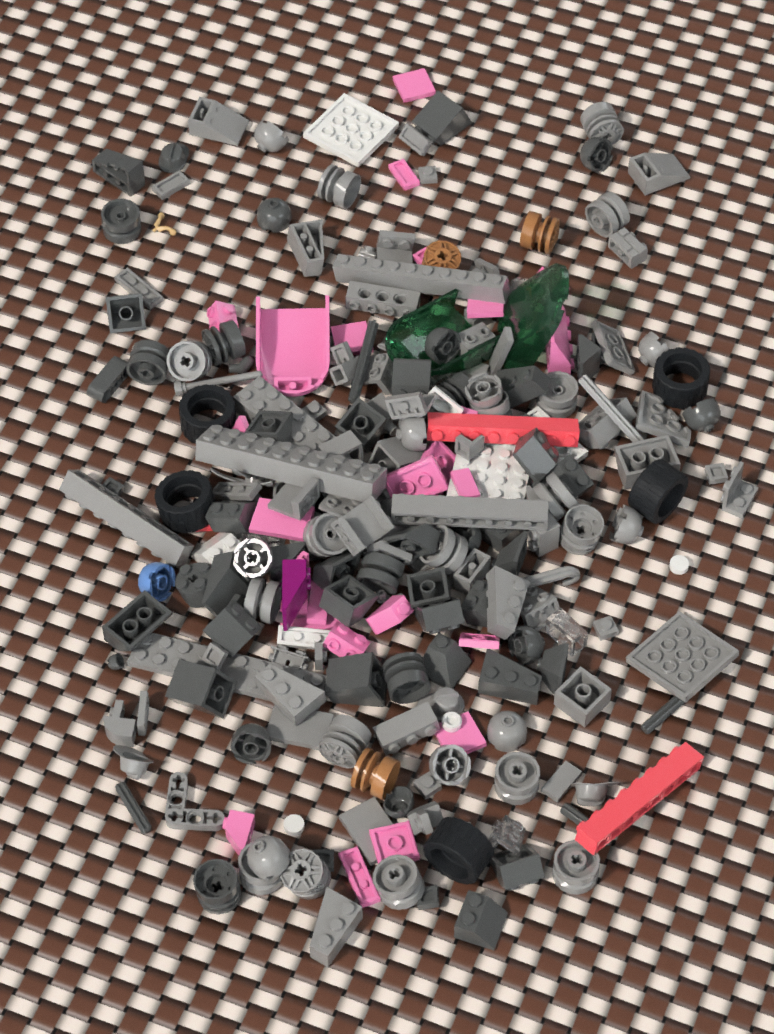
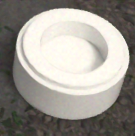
[669,555,689,575]
[441,712,462,733]
[284,814,304,836]

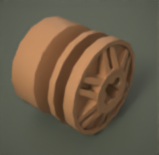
[520,211,560,254]
[421,240,461,269]
[351,747,401,801]

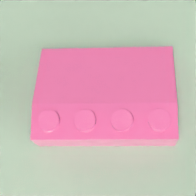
[543,286,574,374]

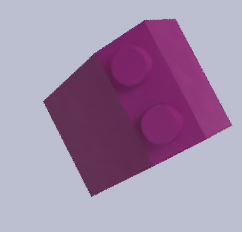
[282,559,311,631]

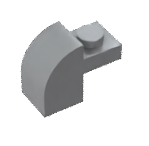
[329,341,359,386]
[103,699,137,747]
[407,801,443,835]

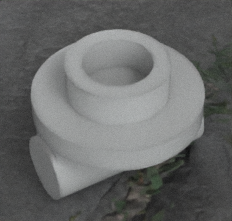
[358,245,377,259]

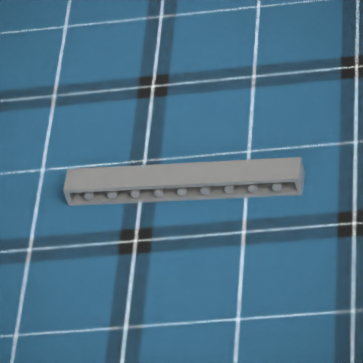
[332,254,511,304]

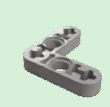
[165,772,225,831]

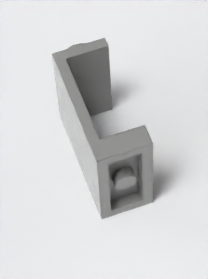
[331,495,394,557]

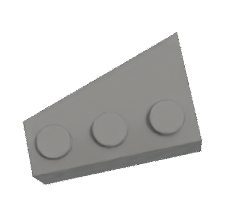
[287,219,324,277]
[486,566,530,640]
[255,663,326,726]
[310,887,363,967]

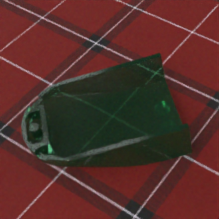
[497,263,569,369]
[385,289,501,376]

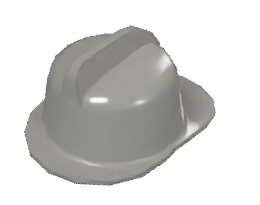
[417,687,465,721]
[113,745,153,780]
[570,782,619,807]

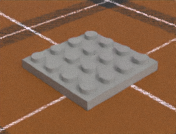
[626,611,739,703]

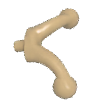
[152,212,177,236]

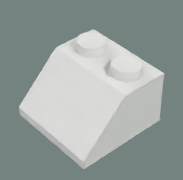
[190,532,241,568]

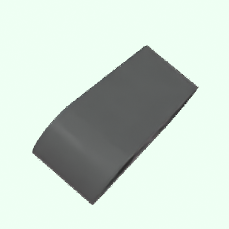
[87,356,129,403]

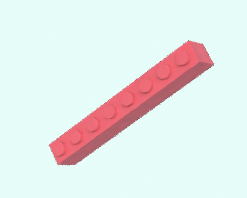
[426,412,580,447]
[575,742,704,856]

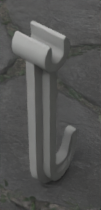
[523,566,580,588]

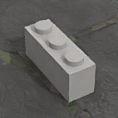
[373,701,440,756]

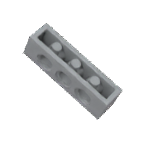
[345,281,421,320]

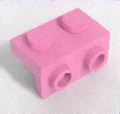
[207,300,239,331]
[323,621,370,657]

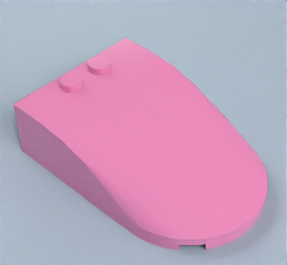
[256,296,330,397]

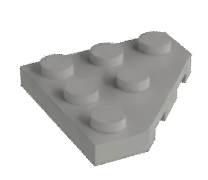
[635,390,691,447]

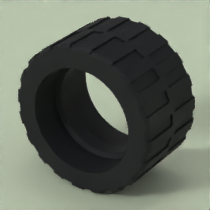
[652,347,710,409]
[179,384,236,444]
[628,459,688,524]
[154,470,216,533]
[423,817,494,884]

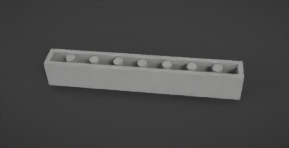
[59,469,194,568]
[391,493,549,531]

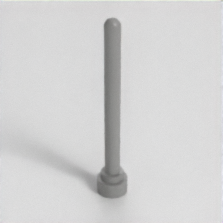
[174,371,262,396]

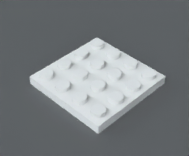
[303,93,399,167]

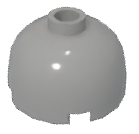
[254,119,289,152]
[638,331,669,367]
[465,372,503,409]
[396,417,427,451]
[609,504,644,544]
[234,538,274,578]
[487,710,527,752]
[429,744,471,786]
[247,835,290,879]

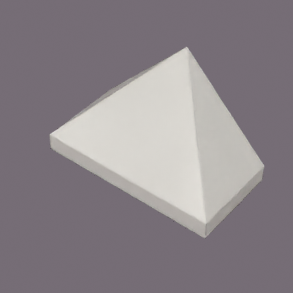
[428,386,464,413]

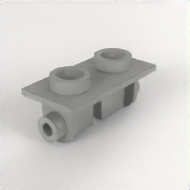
[268,645,312,671]

